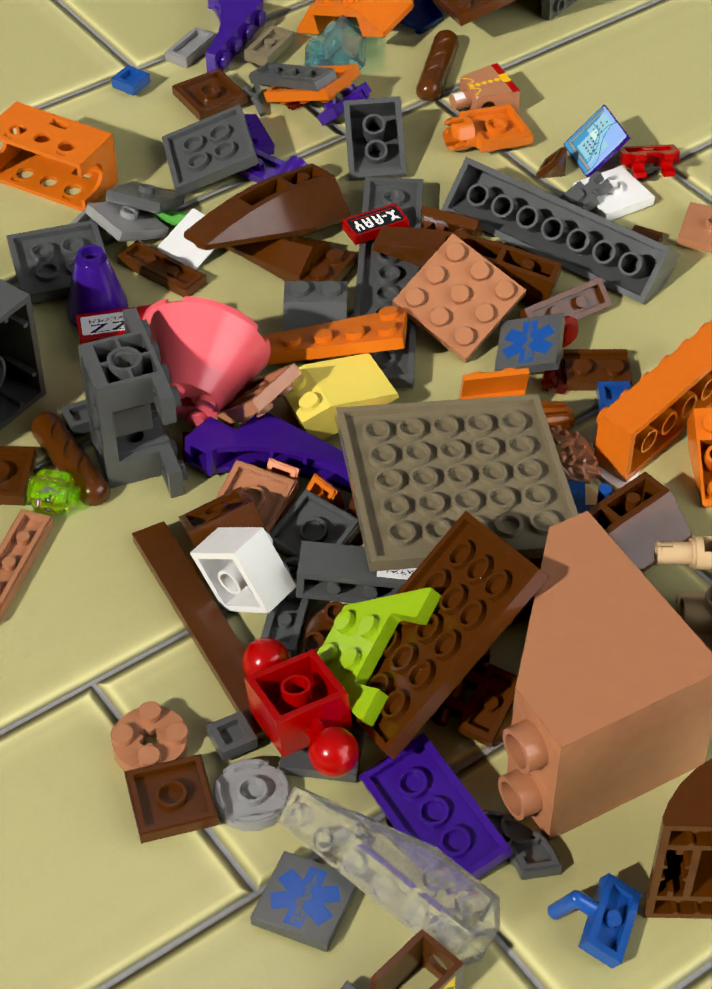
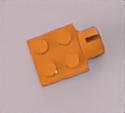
[443,104,534,153]

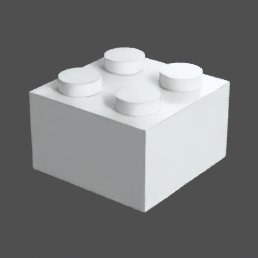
[190,527,296,613]

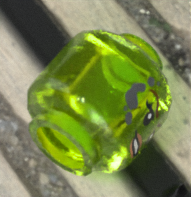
[27,469,80,516]

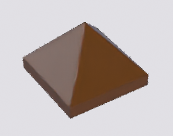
[536,146,567,179]

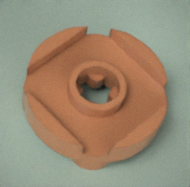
[110,701,189,771]

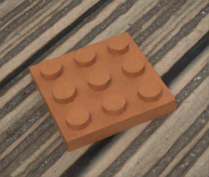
[392,233,526,363]

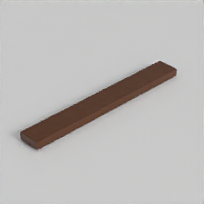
[132,521,268,742]

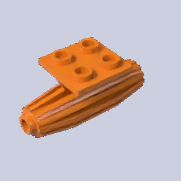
[459,367,575,431]

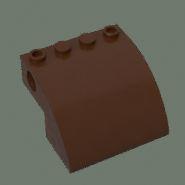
[643,758,712,919]

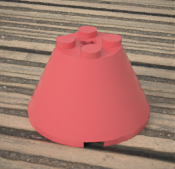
[142,296,271,427]

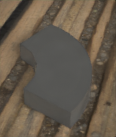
[483,810,562,880]

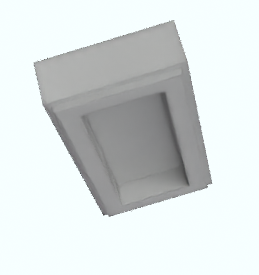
[165,27,217,68]

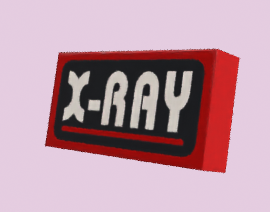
[342,203,409,245]

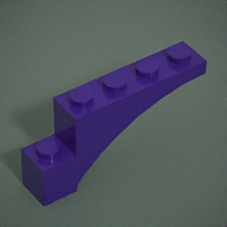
[205,0,266,73]
[185,412,352,493]

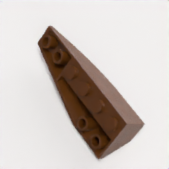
[371,226,563,305]

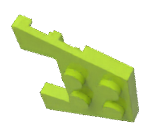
[317,587,441,727]

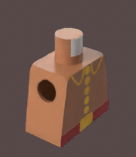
[449,63,520,114]

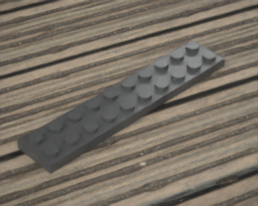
[350,177,423,388]

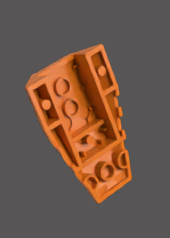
[297,0,414,38]

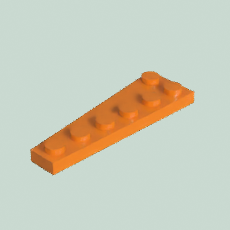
[261,306,408,365]

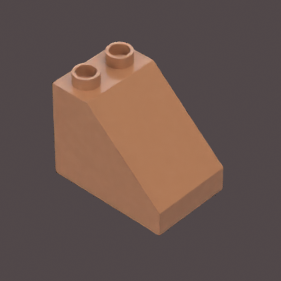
[498,511,712,841]

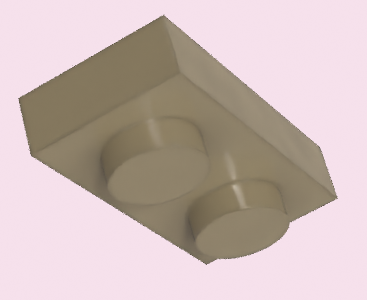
[244,25,295,66]

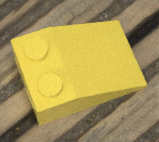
[283,353,399,441]

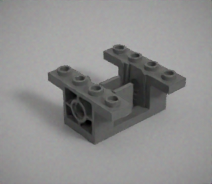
[78,307,188,498]

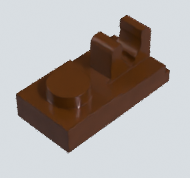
[421,205,483,238]

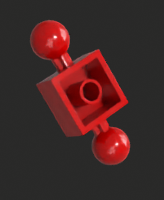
[242,637,359,778]

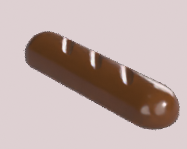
[416,30,459,101]
[31,411,111,506]

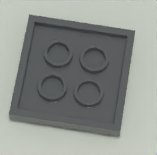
[162,104,259,194]
[6,220,107,303]

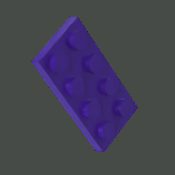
[359,732,513,900]

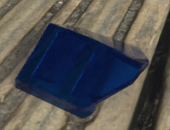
[399,0,444,35]

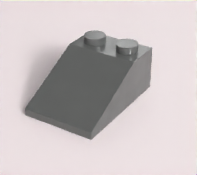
[343,96,407,181]

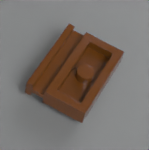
[562,349,632,391]

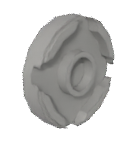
[213,758,291,831]

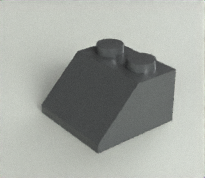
[283,280,347,331]

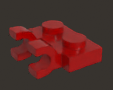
[617,144,680,178]

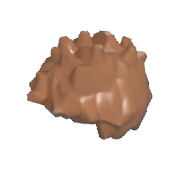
[550,425,602,484]

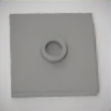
[85,202,169,242]

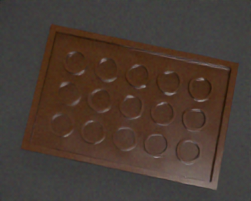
[351,511,549,760]

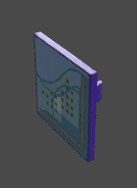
[563,104,631,178]

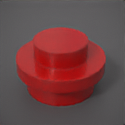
[562,316,579,347]

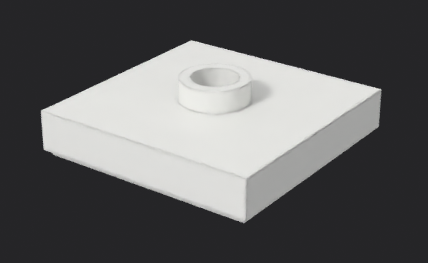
[573,165,655,221]

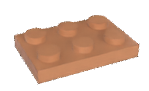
[214,363,302,427]

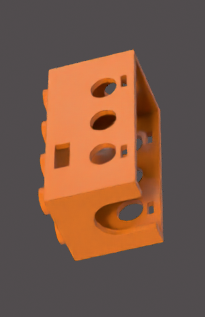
[0,101,118,211]

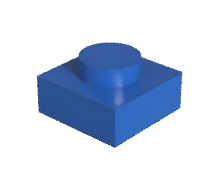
[111,65,151,96]
[596,381,631,412]

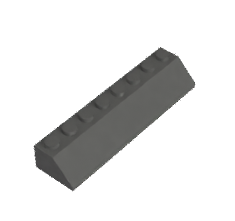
[441,157,681,305]

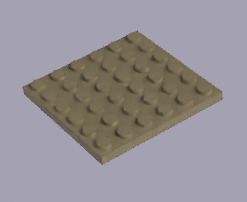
[335,394,578,572]

